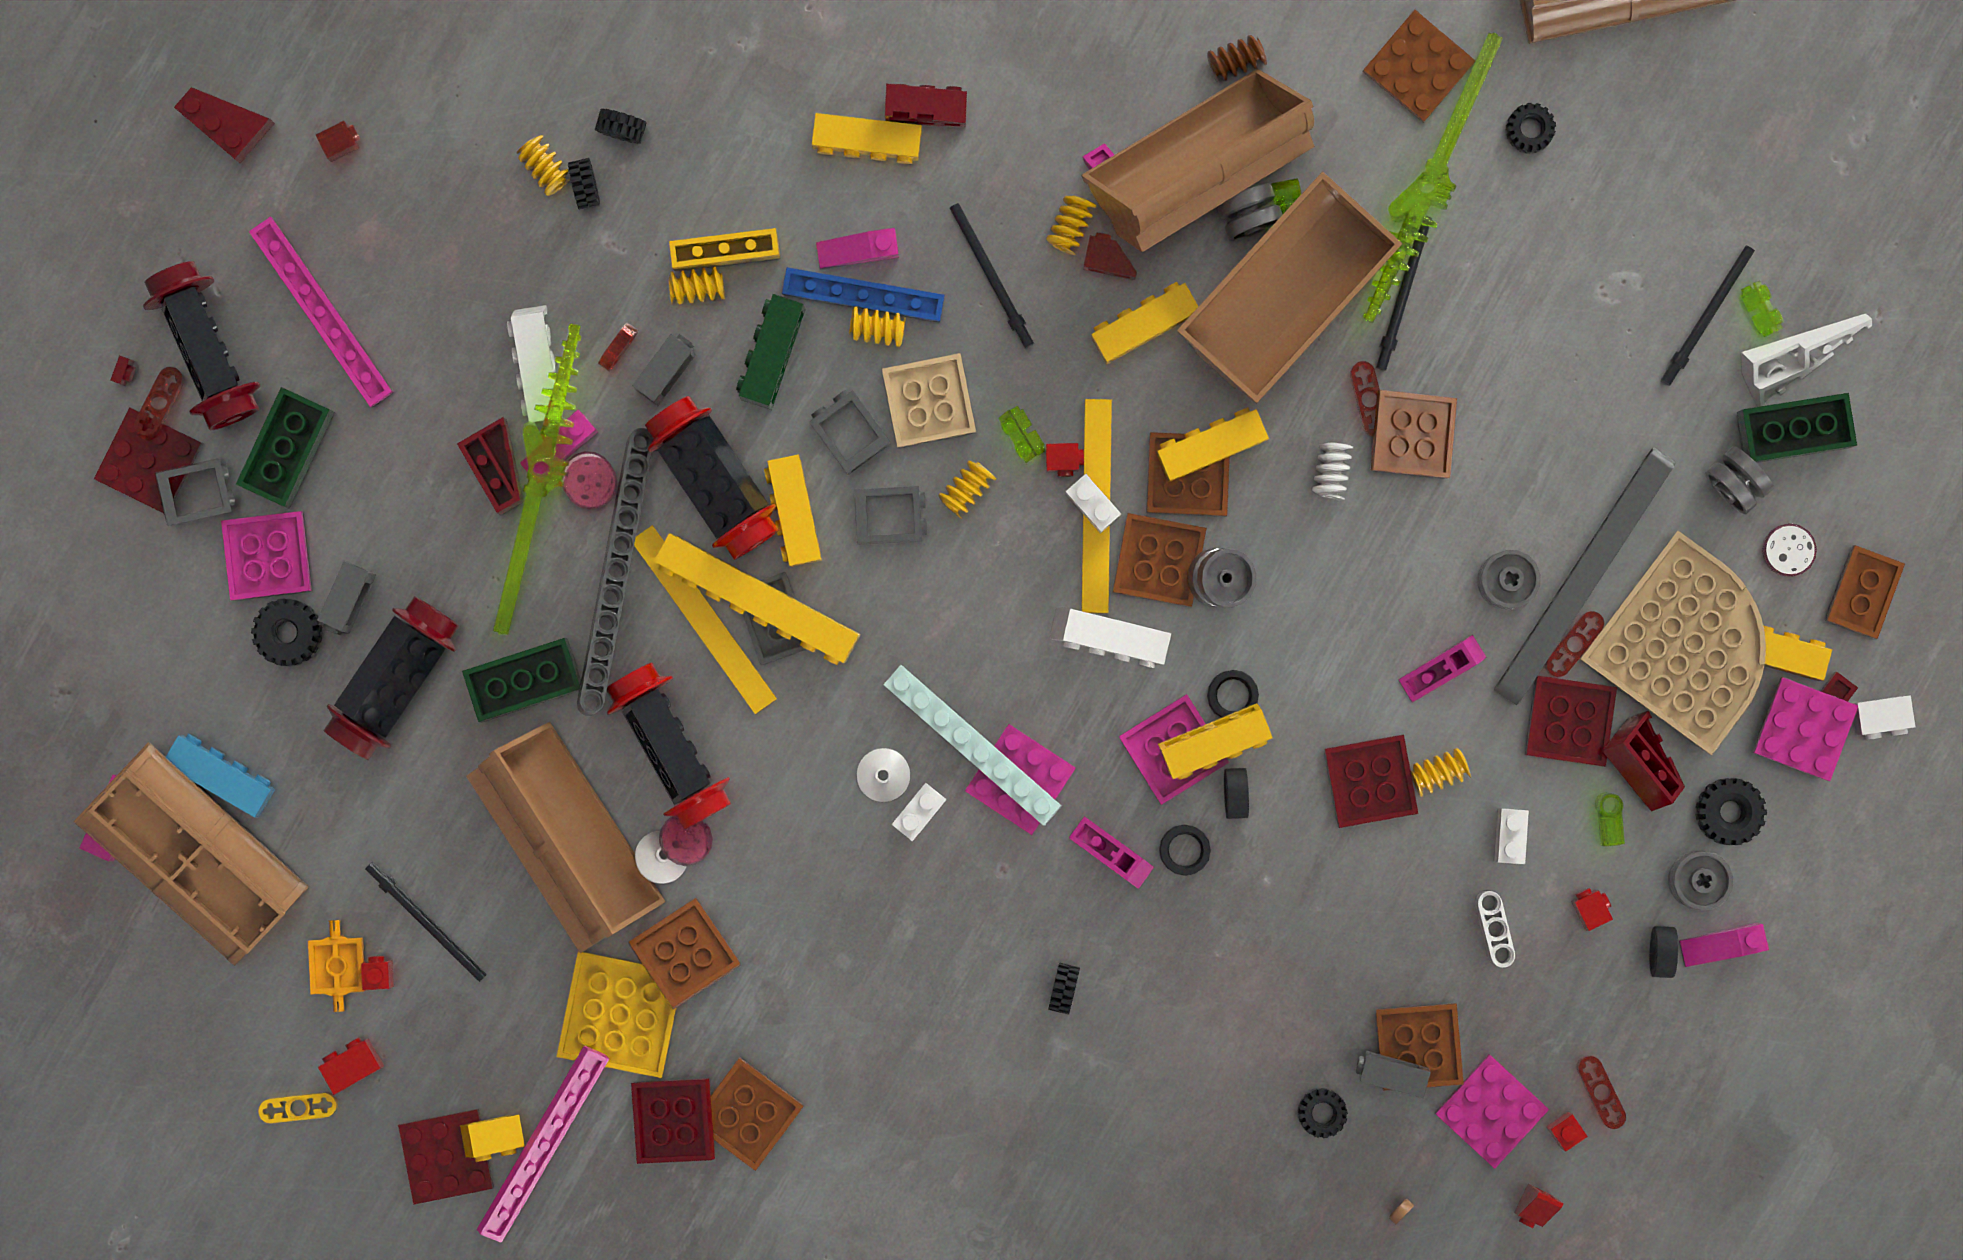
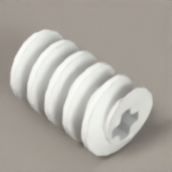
[1312,443,1353,500]

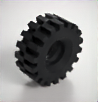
[251,599,322,666]
[1695,778,1767,845]

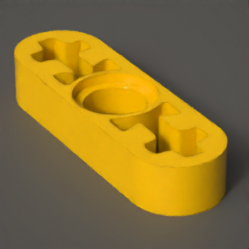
[258,1092,338,1123]

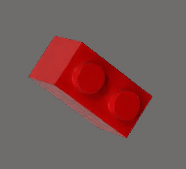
[318,1038,384,1095]

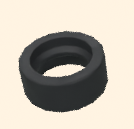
[1207,670,1259,718]
[1224,768,1249,819]
[1159,825,1211,876]
[1649,926,1678,978]

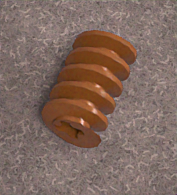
[1207,35,1267,82]

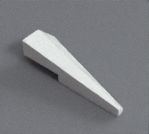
[1741,314,1872,407]

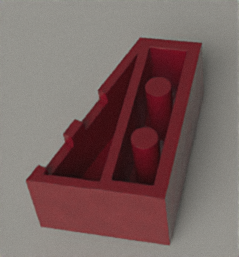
[885,83,967,127]
[174,87,275,164]
[457,417,524,515]
[1602,710,1685,812]

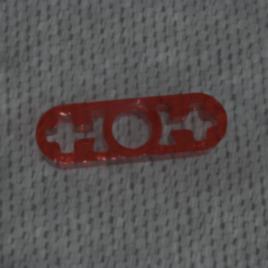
[1350,361,1380,438]
[134,367,183,440]
[1545,611,1604,677]
[1577,1055,1626,1129]

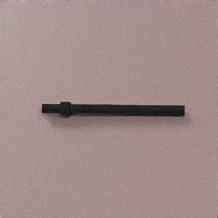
[950,203,1034,348]
[1376,215,1432,371]
[1661,245,1755,386]
[365,862,487,982]

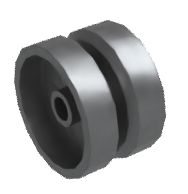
[1217,183,1283,240]
[1705,446,1774,514]
[1188,548,1256,608]
[1478,550,1541,610]
[1668,851,1733,910]

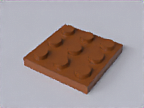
[1362,10,1476,123]
[1370,390,1457,479]
[1147,432,1230,516]
[1113,513,1207,607]
[628,898,741,1010]
[1376,1003,1464,1091]
[711,1057,804,1171]

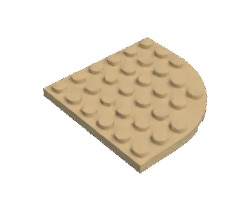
[1581,531,1766,756]

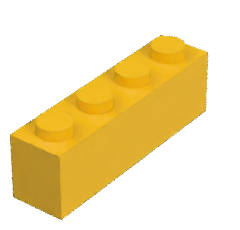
[812,113,922,164]
[669,228,780,271]
[1091,282,1199,365]
[1156,407,1269,482]
[764,454,822,567]
[1763,625,1832,681]
[1158,703,1273,779]

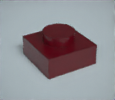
[110,355,136,386]
[1821,672,1858,702]

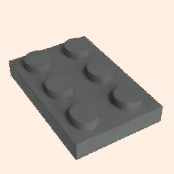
[743,572,807,665]

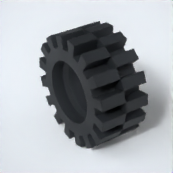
[1505,102,1556,154]
[595,108,647,144]
[568,158,600,210]
[1048,963,1080,1015]
[1298,1088,1348,1138]

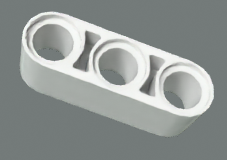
[1475,890,1515,968]

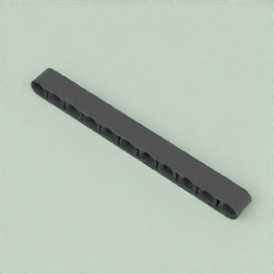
[577,428,653,716]
[1494,447,1676,705]

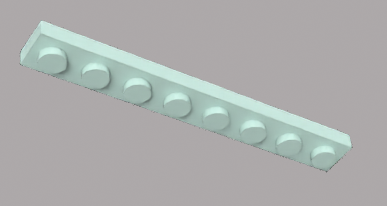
[884,665,1062,826]

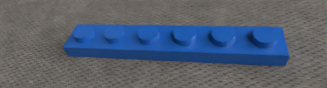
[782,267,945,322]

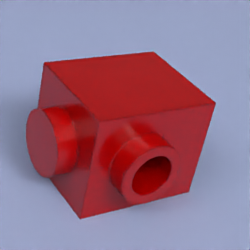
[1046,443,1084,477]
[1571,888,1613,931]
[361,956,394,990]

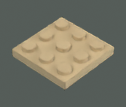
[882,353,976,448]

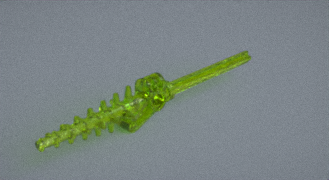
[1363,33,1503,323]
[493,323,582,635]

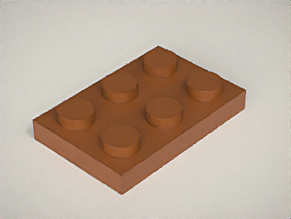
[1825,545,1905,639]

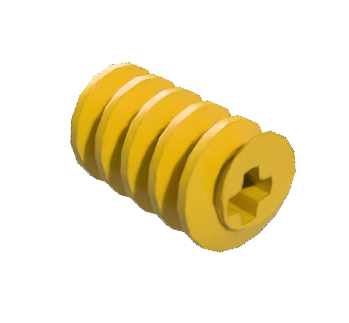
[516,135,570,196]
[1046,195,1097,255]
[668,266,725,305]
[849,306,906,347]
[938,460,997,519]
[1411,748,1471,797]

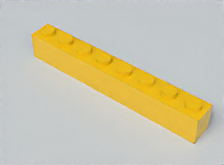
[654,533,861,665]

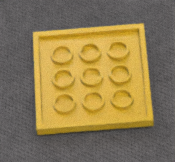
[556,951,677,1078]

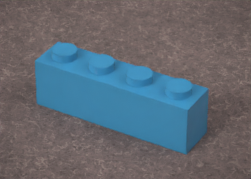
[166,733,275,818]

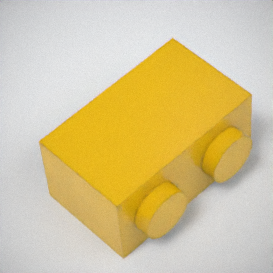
[460,1115,525,1162]

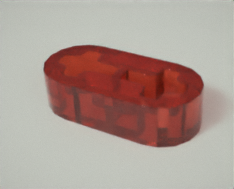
[598,323,639,371]

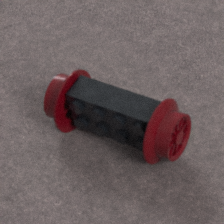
[143,261,261,431]
[323,596,459,760]

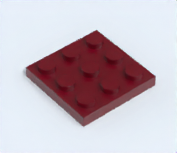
[94,407,203,514]
[1525,676,1617,767]
[1324,735,1419,828]
[631,1078,715,1164]
[398,1109,494,1205]

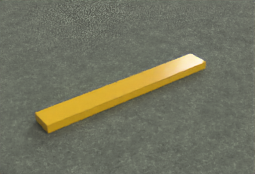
[1081,399,1112,613]
[634,525,777,714]

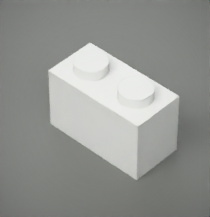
[1065,474,1121,534]
[1853,695,1916,740]
[892,783,947,841]
[1494,808,1529,864]

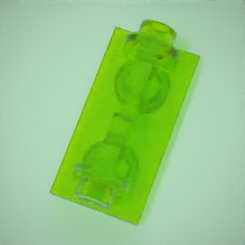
[1741,281,1784,337]
[999,406,1045,463]

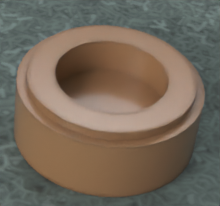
[1389,1199,1414,1225]

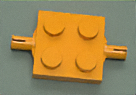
[308,920,366,1012]

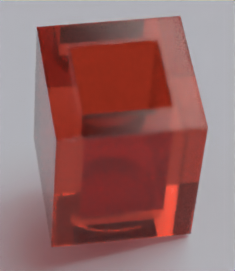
[316,120,360,162]

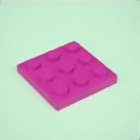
[221,511,312,601]
[1753,677,1858,781]
[1119,694,1229,805]
[965,724,1076,835]
[1435,1054,1549,1169]

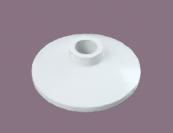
[857,748,910,802]
[635,831,687,884]

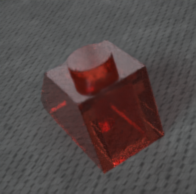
[1083,232,1137,280]

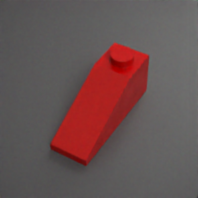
[1514,1184,1564,1228]

